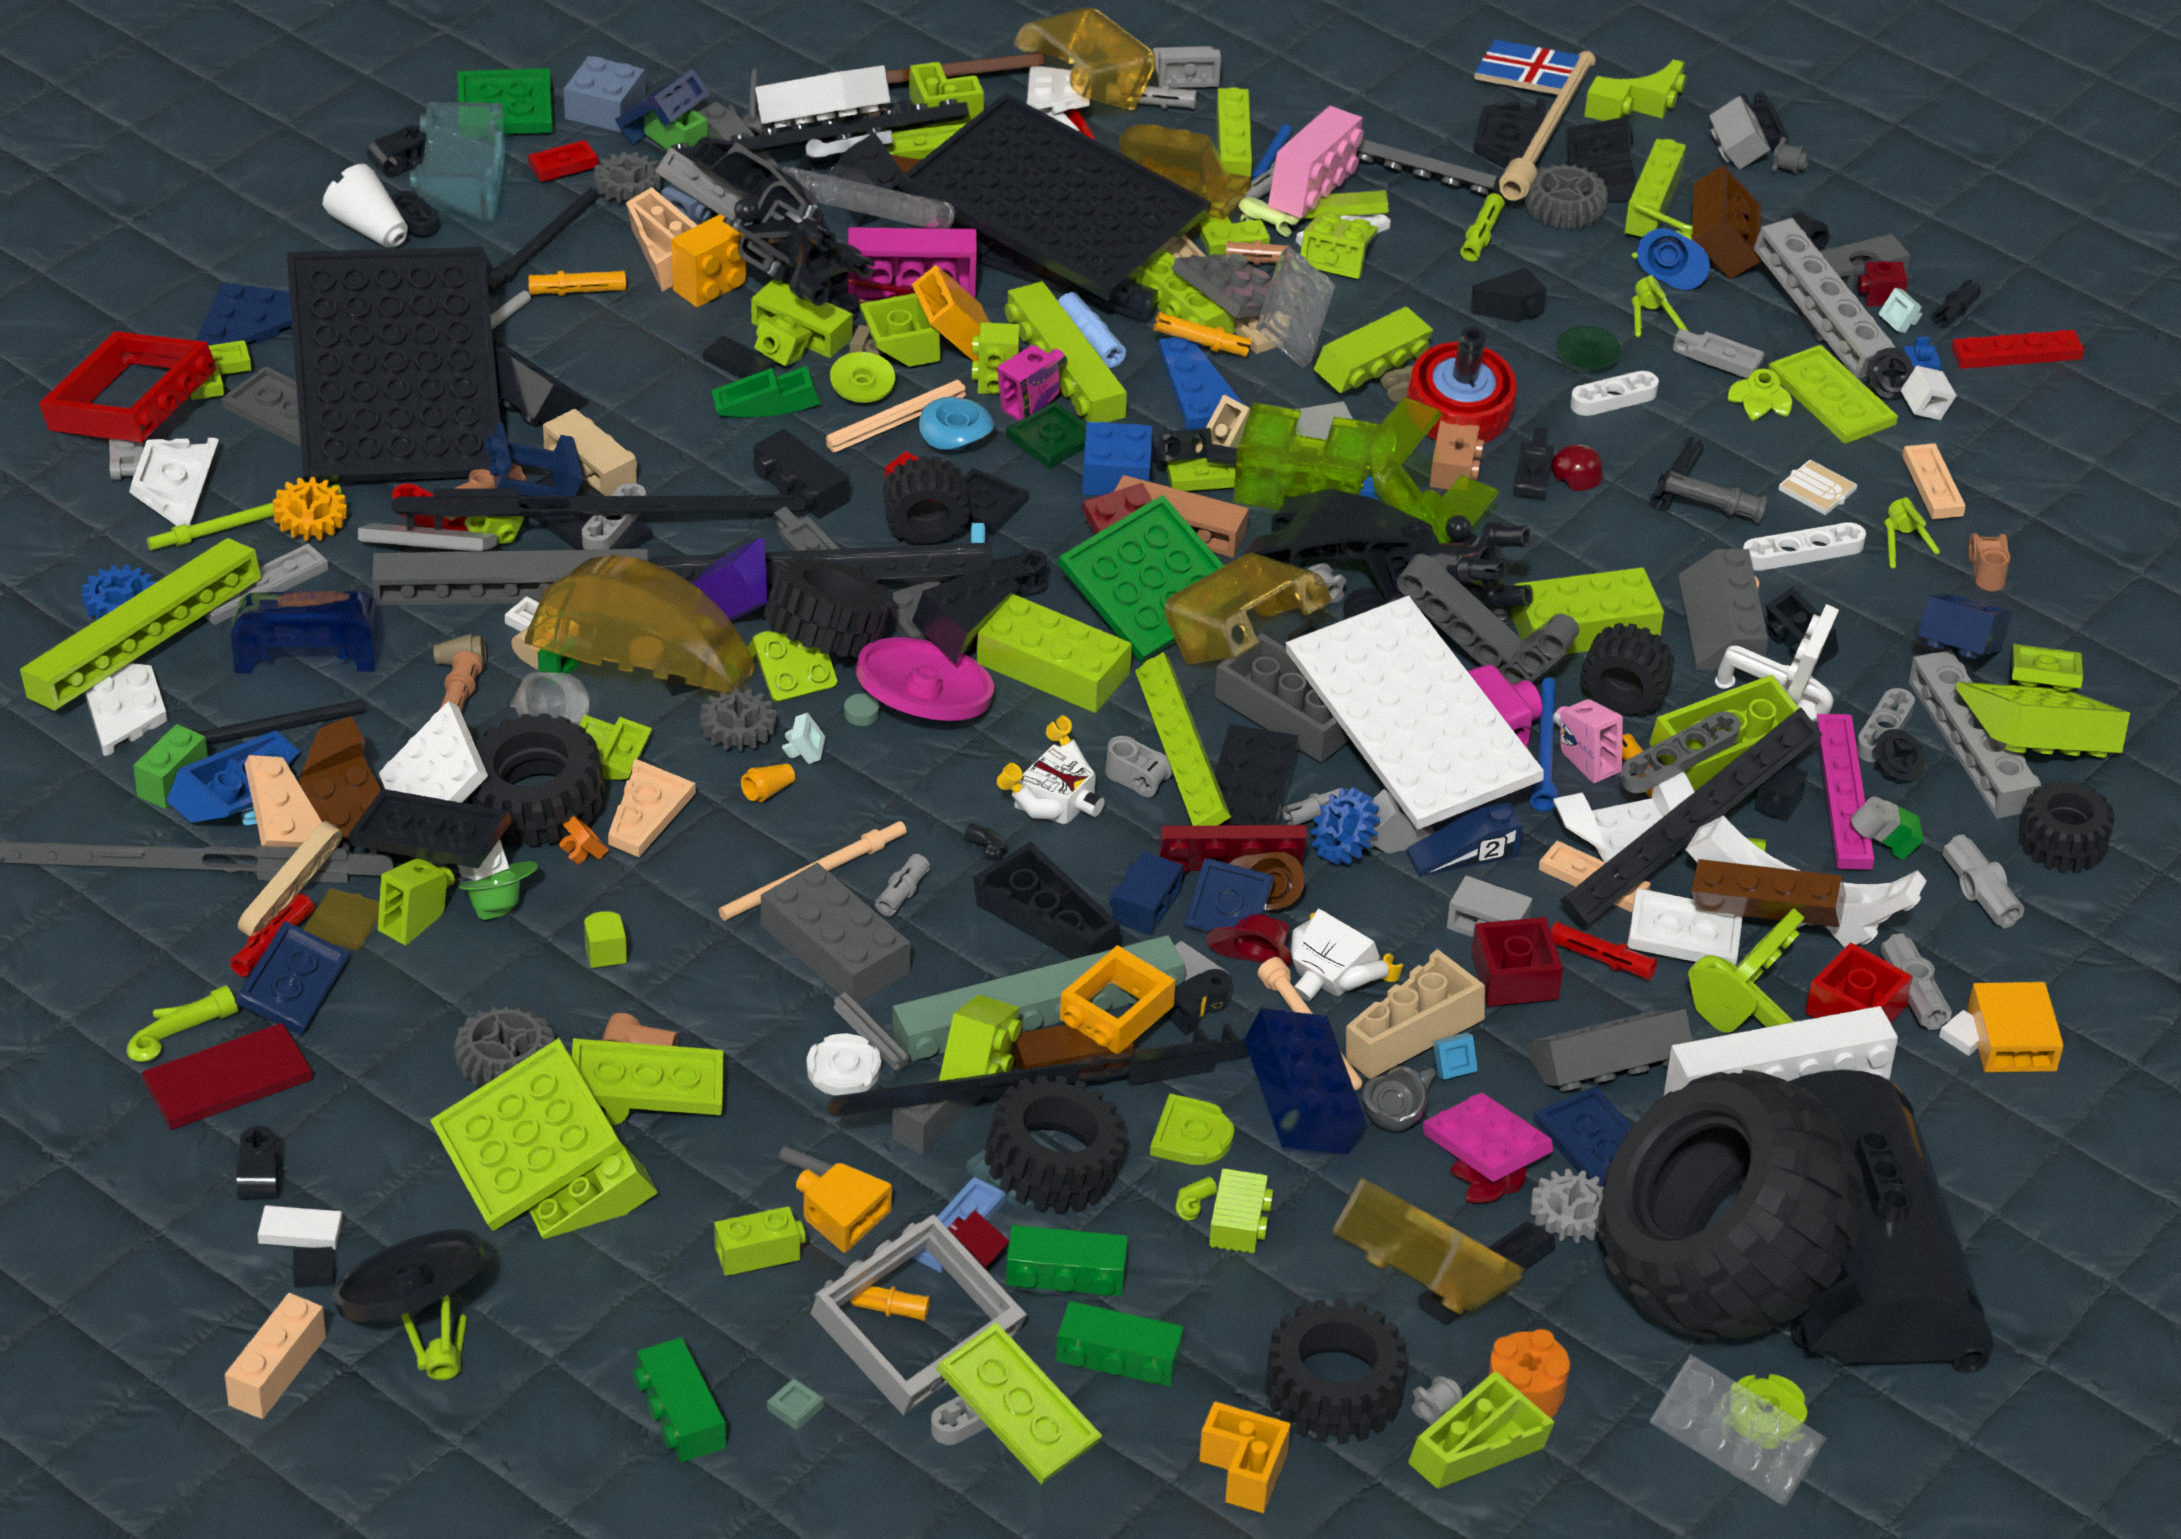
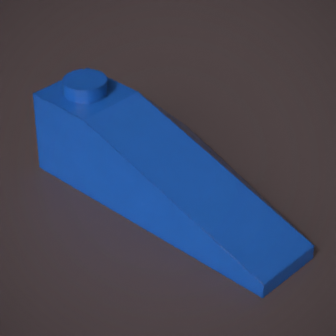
[167,730,300,823]

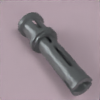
[1664,471,1767,524]

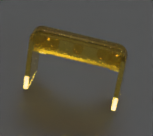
[1331,1177,1525,1315]

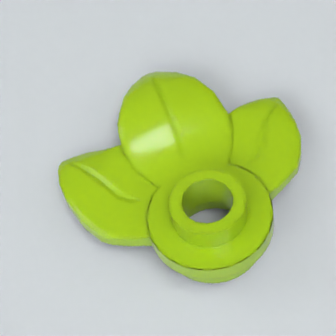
[1728,369,1792,421]

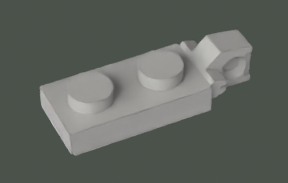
[1673,329,1765,378]

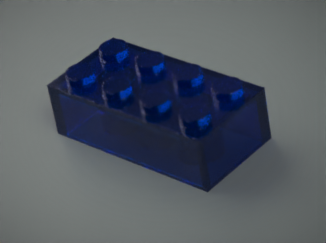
[1244,1008,1367,1154]

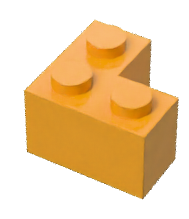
[1199,1401,1291,1513]

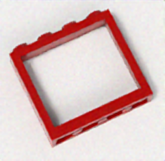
[39,331,217,442]

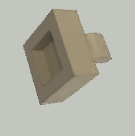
[850,325,885,356]

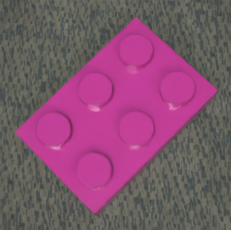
[1423,1093,1553,1182]

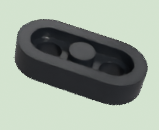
[390,191,438,237]

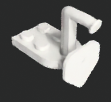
[1715,604,1839,722]

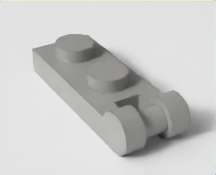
[109,425,144,481]

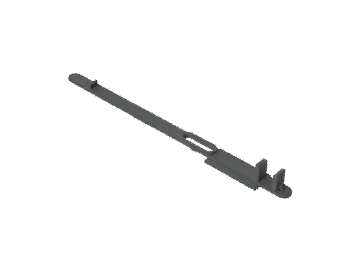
[0,840,394,883]

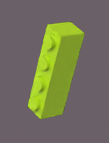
[1216,87,1252,192]
[1625,139,1686,237]
[1314,306,1433,393]

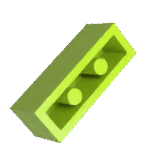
[751,279,853,358]

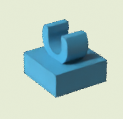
[1433,1033,1478,1080]

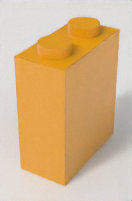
[912,265,990,361]
[1967,982,2064,1072]

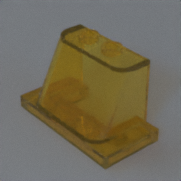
[1119,124,1252,219]

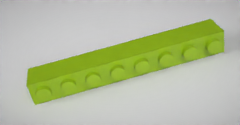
[20,538,261,711]

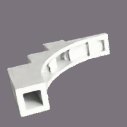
[1686,816,1927,948]

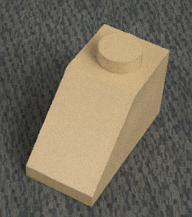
[1196,394,1265,452]

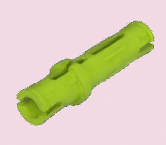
[1460,194,1505,261]

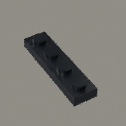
[1418,1221,1556,1323]

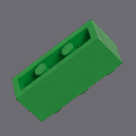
[1006,1225,1128,1296]
[1056,1301,1184,1387]
[633,1337,726,1463]

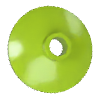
[830,352,895,403]

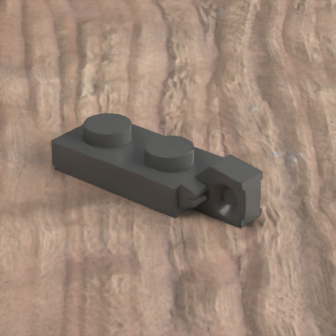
[774,506,840,551]

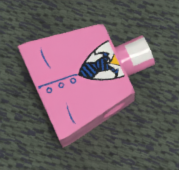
[1554,700,1623,783]

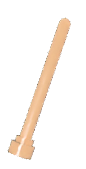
[1258,957,1362,1091]

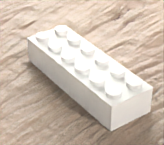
[1664,1006,1898,1095]

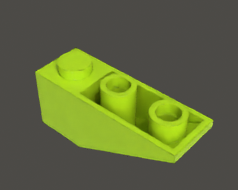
[529,1145,658,1239]

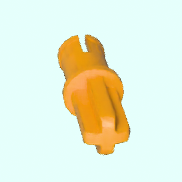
[851,1286,930,1321]

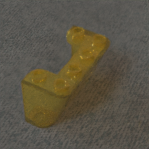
[1165,553,1332,665]

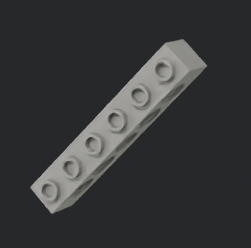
[1754,218,1896,379]
[1909,650,2041,819]

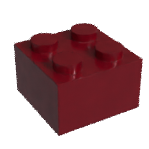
[1471,917,1563,1006]

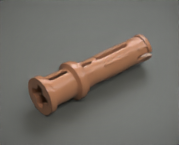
[439,651,483,713]

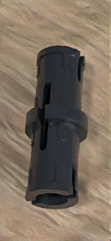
[1932,280,1981,328]

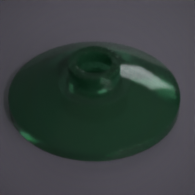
[1557,326,1621,369]

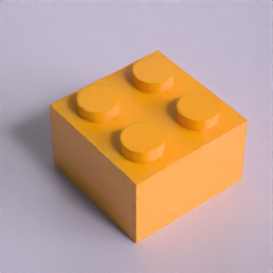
[671,214,746,308]

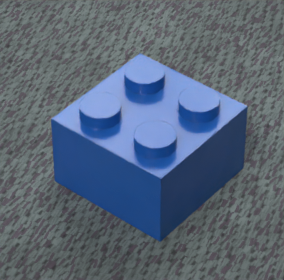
[1082,422,1152,496]

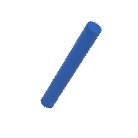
[1251,124,1292,181]

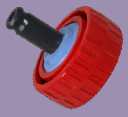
[1406,327,1517,444]

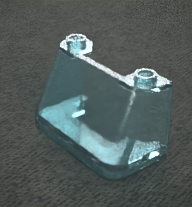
[410,102,506,222]

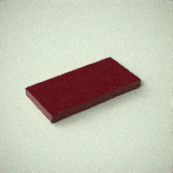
[141,1023,312,1130]

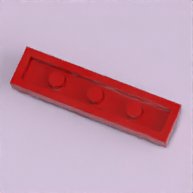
[1951,330,2084,369]

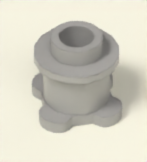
[1303,563,1346,609]
[1412,1376,1463,1426]

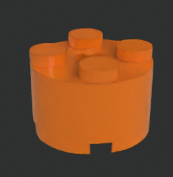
[1488,1329,1570,1418]

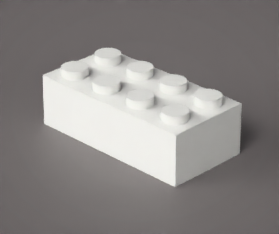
[755,65,890,128]

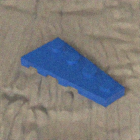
[1158,337,1244,429]

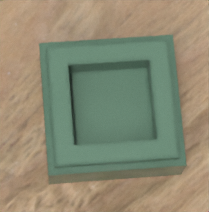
[767,1378,824,1430]

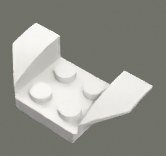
[1553,772,1694,862]

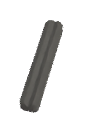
[834,992,910,1071]

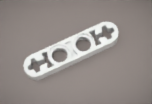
[1743,523,1866,571]

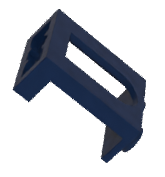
[614,68,710,145]
[485,422,583,496]

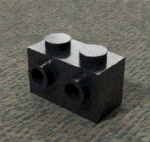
[1766,586,1839,669]

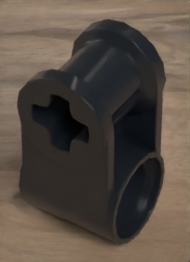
[367,125,429,177]
[992,550,1048,598]
[237,1126,279,1199]

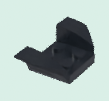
[1567,116,1637,203]

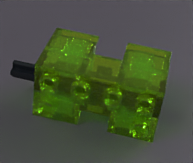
[1207,402,1383,510]

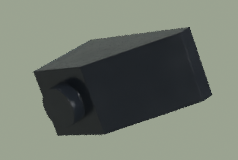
[1470,267,1547,322]

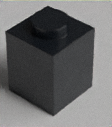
[1754,764,1808,823]

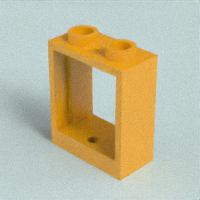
[1060,945,1175,1054]

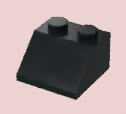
[826,132,911,227]

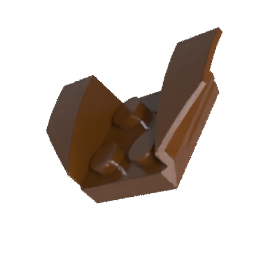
[299,715,381,842]

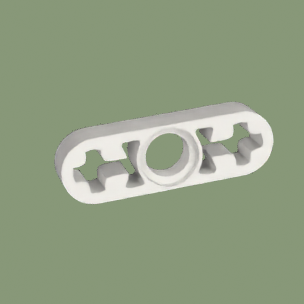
[1570,371,1659,416]

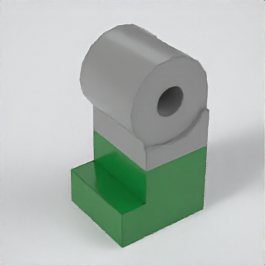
[1851,796,1923,860]

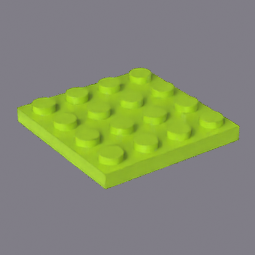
[430,1038,624,1231]

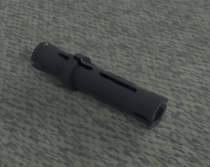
[1650,437,1704,510]

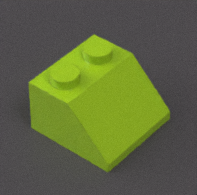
[860,293,940,367]

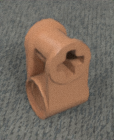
[1968,533,2010,591]

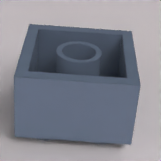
[564,56,645,132]

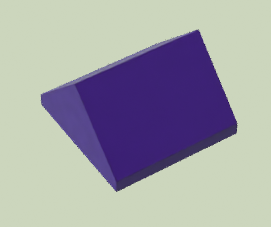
[692,538,767,624]

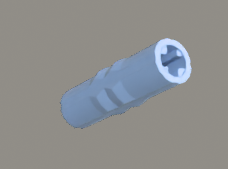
[1058,292,1126,368]

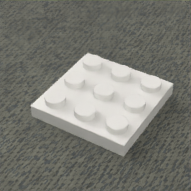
[379,701,488,803]

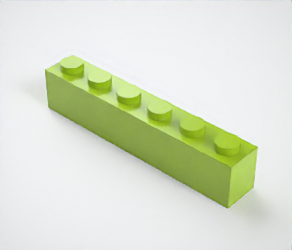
[1005,281,1127,423]

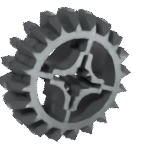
[1524,163,1608,231]
[454,1004,555,1088]

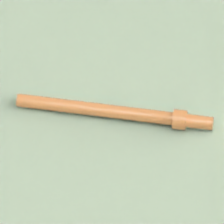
[718,821,907,921]

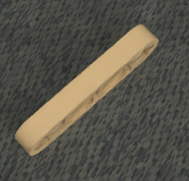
[238,821,343,937]

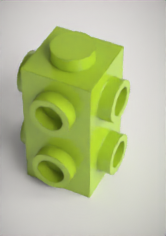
[714,1206,805,1276]

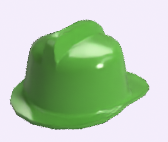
[458,861,538,920]

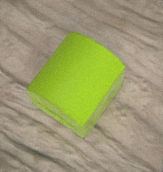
[584,911,627,968]

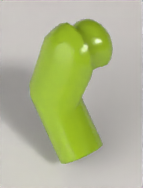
[1175,1176,1217,1220]

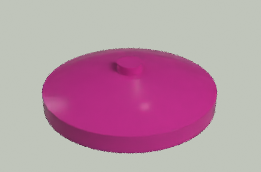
[856,637,994,721]

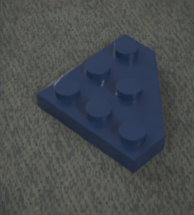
[196,283,291,345]

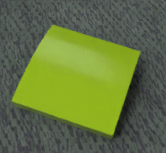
[579,714,652,780]

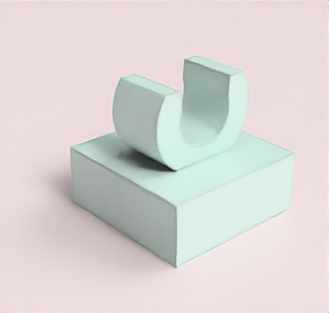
[1878,288,1923,333]
[782,712,825,764]

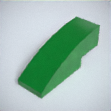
[711,366,821,417]

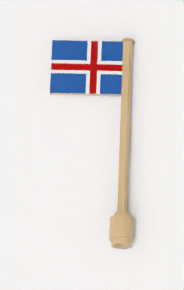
[1474,40,1595,200]

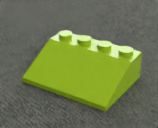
[1956,682,2130,757]

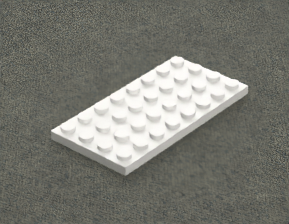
[1286,596,1544,830]

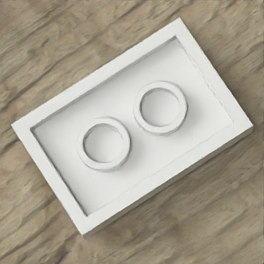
[1627,888,1743,965]

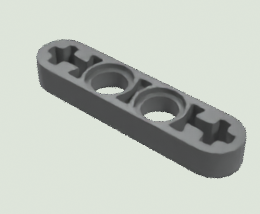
[1621,712,1740,793]

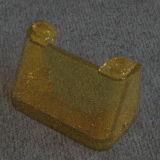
[1014,7,1155,110]

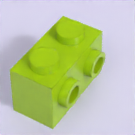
[972,322,1020,395]

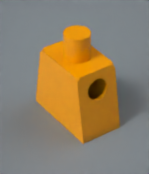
[796,1163,892,1253]

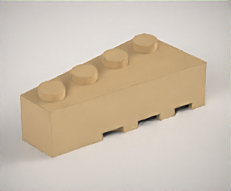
[1346,949,1485,1079]

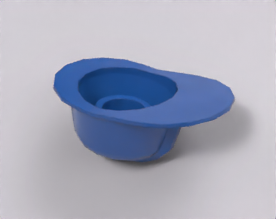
[1637,228,1710,290]

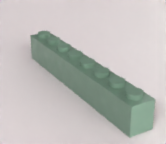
[892,935,1185,1061]

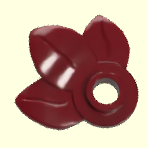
[1450,1160,1526,1203]

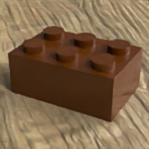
[1691,165,1761,279]

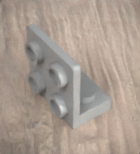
[1153,46,1221,89]

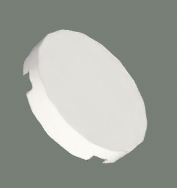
[807,1033,881,1096]

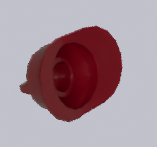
[1206,914,1292,965]

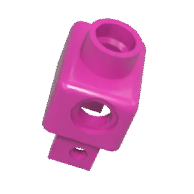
[1467,665,1542,749]

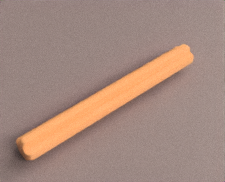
[826,380,966,453]

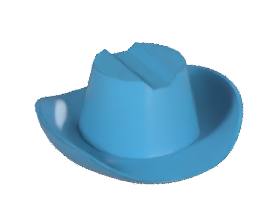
[919,397,995,450]

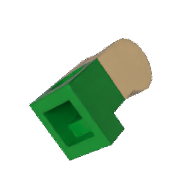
[511,622,579,682]

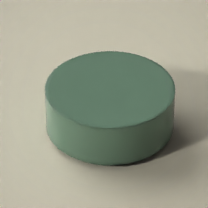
[844,694,879,726]

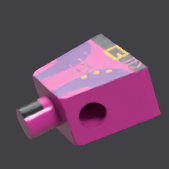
[997,345,1068,421]

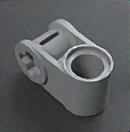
[1105,736,1173,797]

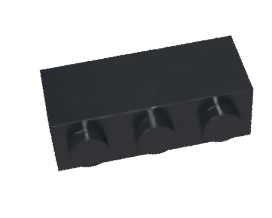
[753,429,849,519]

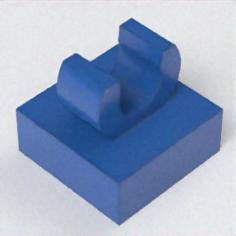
[1903,337,1941,371]

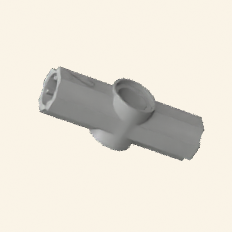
[1942,834,2025,929]
[1881,933,1952,1031]

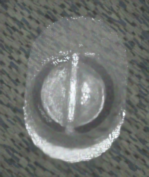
[509,672,589,725]

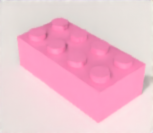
[1268,106,1364,218]

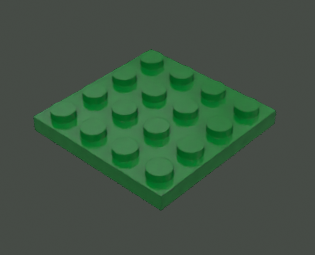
[1057,495,1247,663]

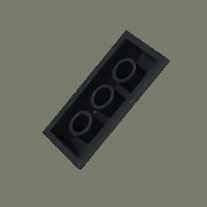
[493,338,589,426]

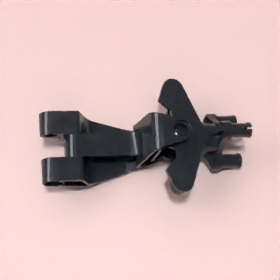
[691,137,875,306]
[1240,488,1533,620]

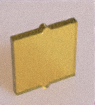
[303,888,379,951]

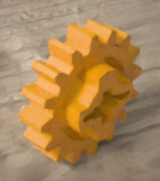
[273,477,347,541]

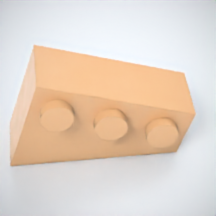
[626,187,698,292]

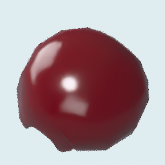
[1552,444,1604,491]

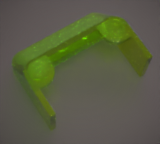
[1368,397,1499,543]

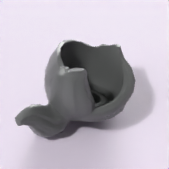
[1362,1066,1436,1131]

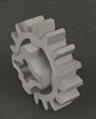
[1530,1169,1604,1243]

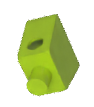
[378,858,454,946]

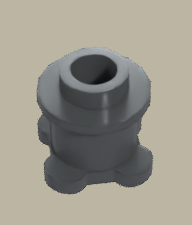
[1772,137,1809,175]

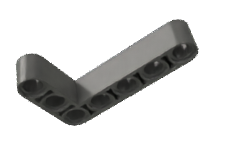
[1397,554,1579,685]

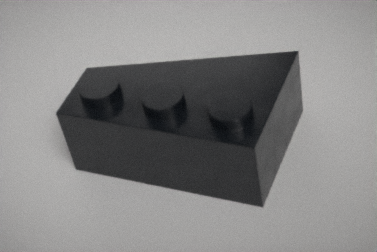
[912,563,1019,664]

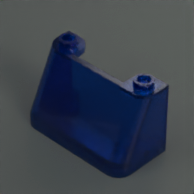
[231,591,378,674]

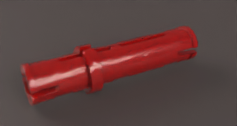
[229,894,315,977]
[1551,922,1658,981]

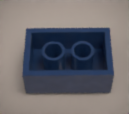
[1917,592,2013,659]

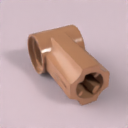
[601,1013,679,1046]

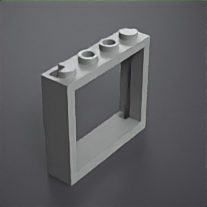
[810,1214,1027,1416]

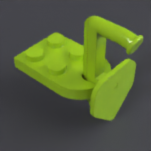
[1688,908,1804,1033]

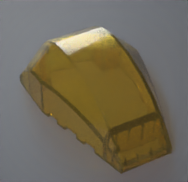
[524,554,755,693]

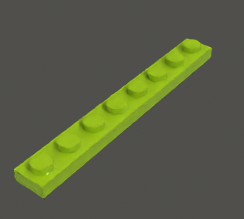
[1135,652,1231,826]

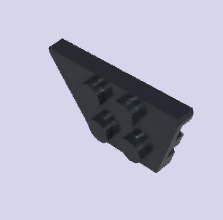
[1473,98,1547,167]

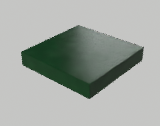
[1006,402,1086,469]

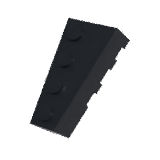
[973,841,1122,959]

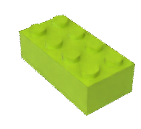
[1510,567,1664,655]
[977,594,1132,713]
[1649,675,1799,791]

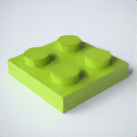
[2011,644,2083,691]

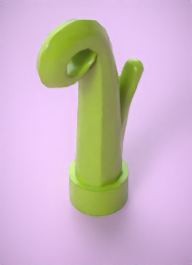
[126,985,238,1062]

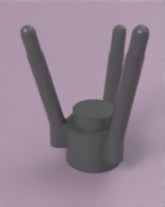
[729,69,774,136]

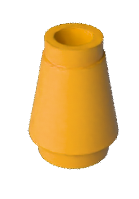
[741,763,795,802]

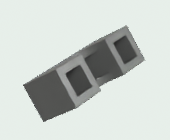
[1820,234,1910,292]

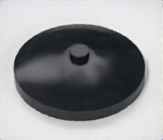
[332,1229,487,1322]

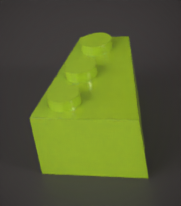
[1408,1371,1555,1489]

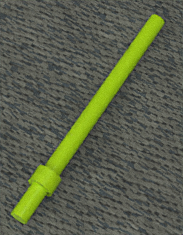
[147,484,342,551]

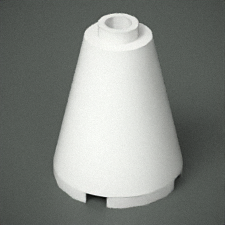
[323,164,408,248]

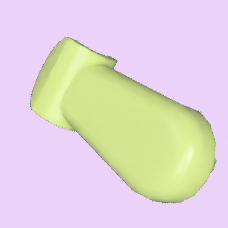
[1239,197,1299,236]

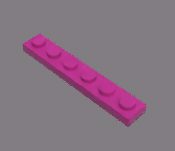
[1815,714,1874,870]

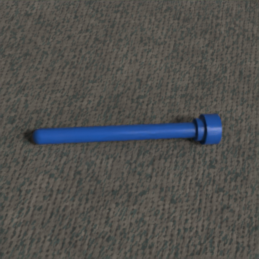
[1530,677,1558,812]

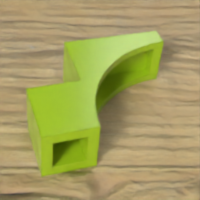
[1585,59,1687,121]

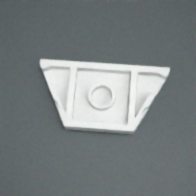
[1027,66,1091,113]
[129,438,219,526]
[84,663,167,756]

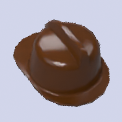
[1229,852,1305,911]

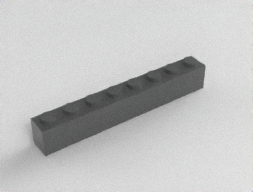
[372,549,648,606]

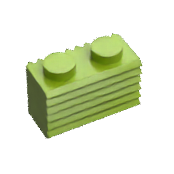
[1209,1168,1274,1254]

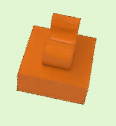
[559,816,609,865]

